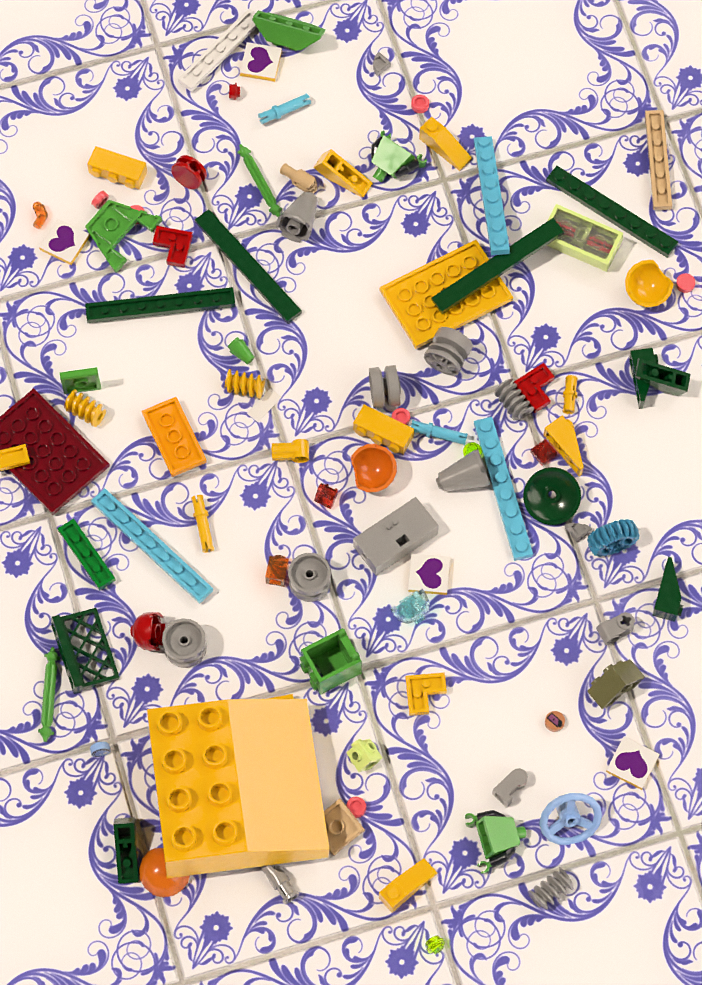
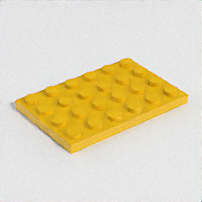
[379,240,513,349]

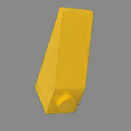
[419,117,472,171]
[313,149,373,198]
[543,415,584,477]
[379,858,437,913]

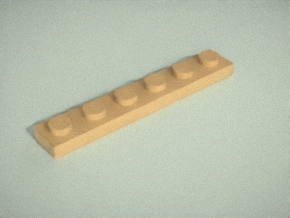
[645,110,672,210]

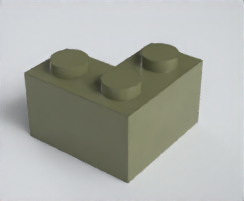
[587,659,645,709]

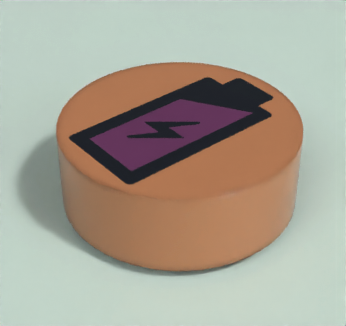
[545,711,565,732]

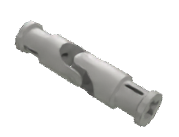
[260,864,299,904]

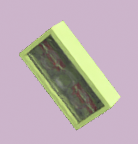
[546,204,623,272]

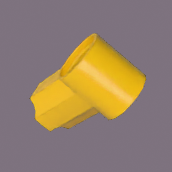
[272,439,309,463]

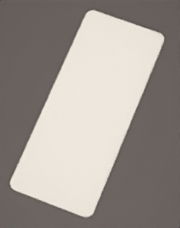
[247,389,281,422]

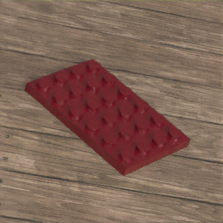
[0,388,110,515]

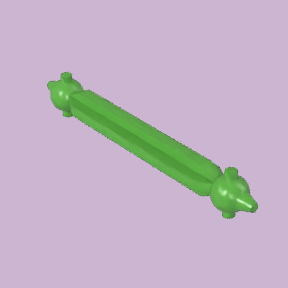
[237,144,282,217]
[38,647,60,742]

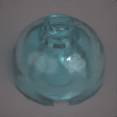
[390,588,430,625]

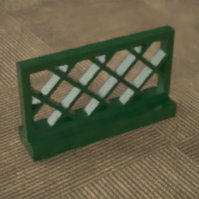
[51,608,120,694]

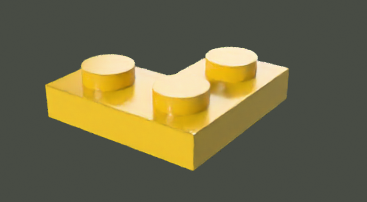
[405,672,447,716]

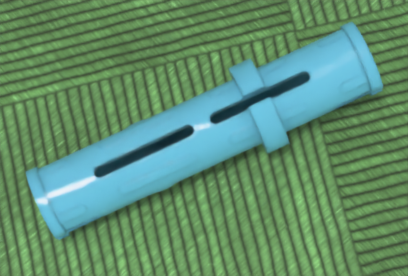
[258,93,311,125]
[411,420,468,445]

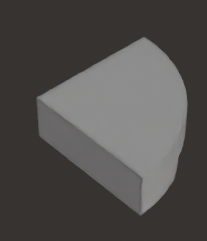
[373,52,391,76]
[565,522,592,542]

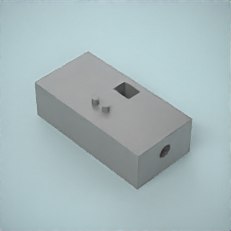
[353,496,439,576]

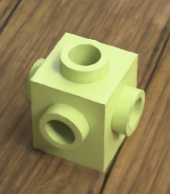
[346,739,382,772]

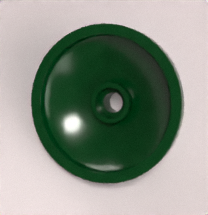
[523,467,581,525]

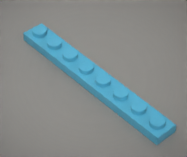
[474,136,510,255]
[474,417,533,561]
[91,488,213,604]

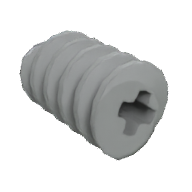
[494,378,534,420]
[528,867,574,910]

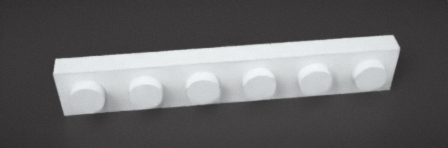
[178,8,257,92]

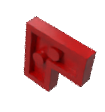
[153,226,193,268]
[513,363,555,413]

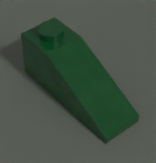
[629,348,658,409]
[635,358,691,396]
[652,556,684,622]
[113,817,139,884]

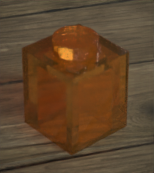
[265,555,289,587]

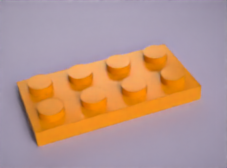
[142,397,207,477]

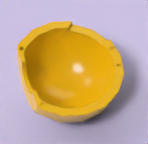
[625,260,673,307]

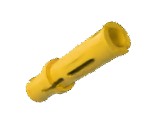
[191,495,214,553]

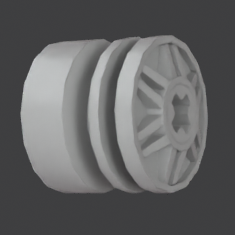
[424,327,473,376]

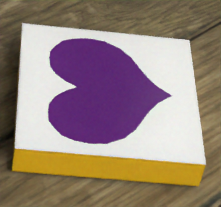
[240,42,282,82]
[39,218,90,265]
[408,553,450,595]
[606,736,660,790]

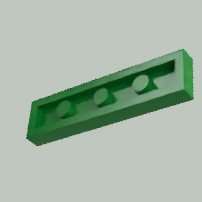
[57,518,116,591]

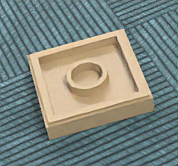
[324,798,365,855]

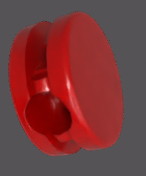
[171,155,207,190]

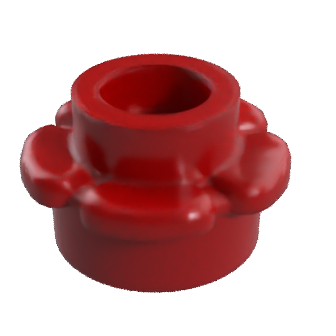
[229,82,240,100]

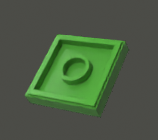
[59,367,101,394]

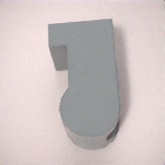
[492,768,528,808]

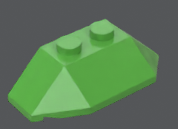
[252,10,326,51]

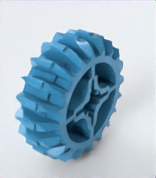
[587,519,640,557]

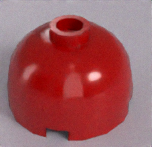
[130,612,166,651]

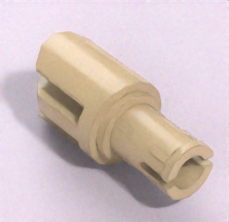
[280,163,318,194]

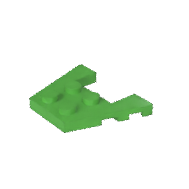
[85,200,163,273]

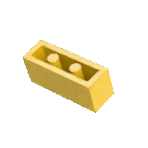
[87,146,148,189]
[353,404,414,455]

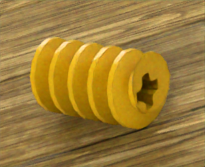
[224,369,266,399]
[64,389,106,427]

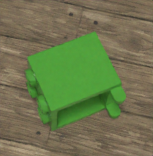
[299,628,362,695]

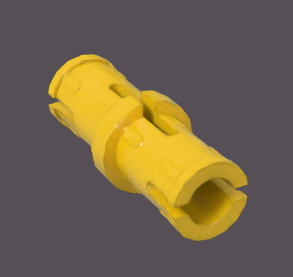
[562,375,578,414]

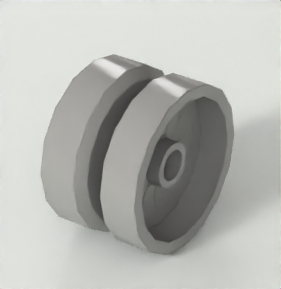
[369,365,401,409]
[288,553,331,602]
[162,618,207,668]

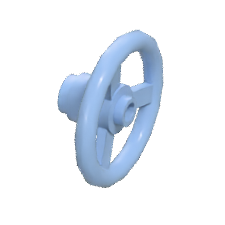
[539,793,602,845]

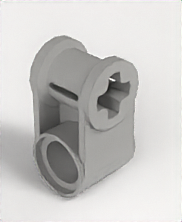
[596,612,635,645]

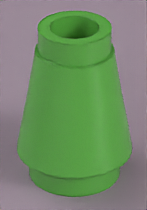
[228,337,255,365]

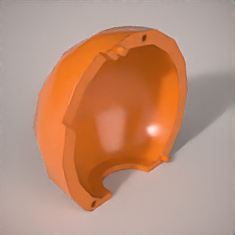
[351,444,397,492]
[139,848,190,898]

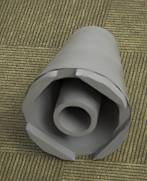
[276,192,318,242]
[436,449,491,492]

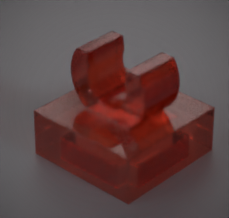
[530,439,557,466]
[314,483,338,509]

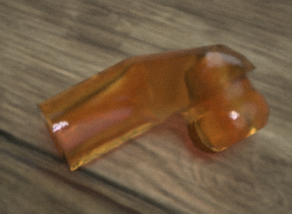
[32,201,48,229]

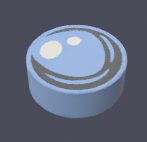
[90,742,111,757]

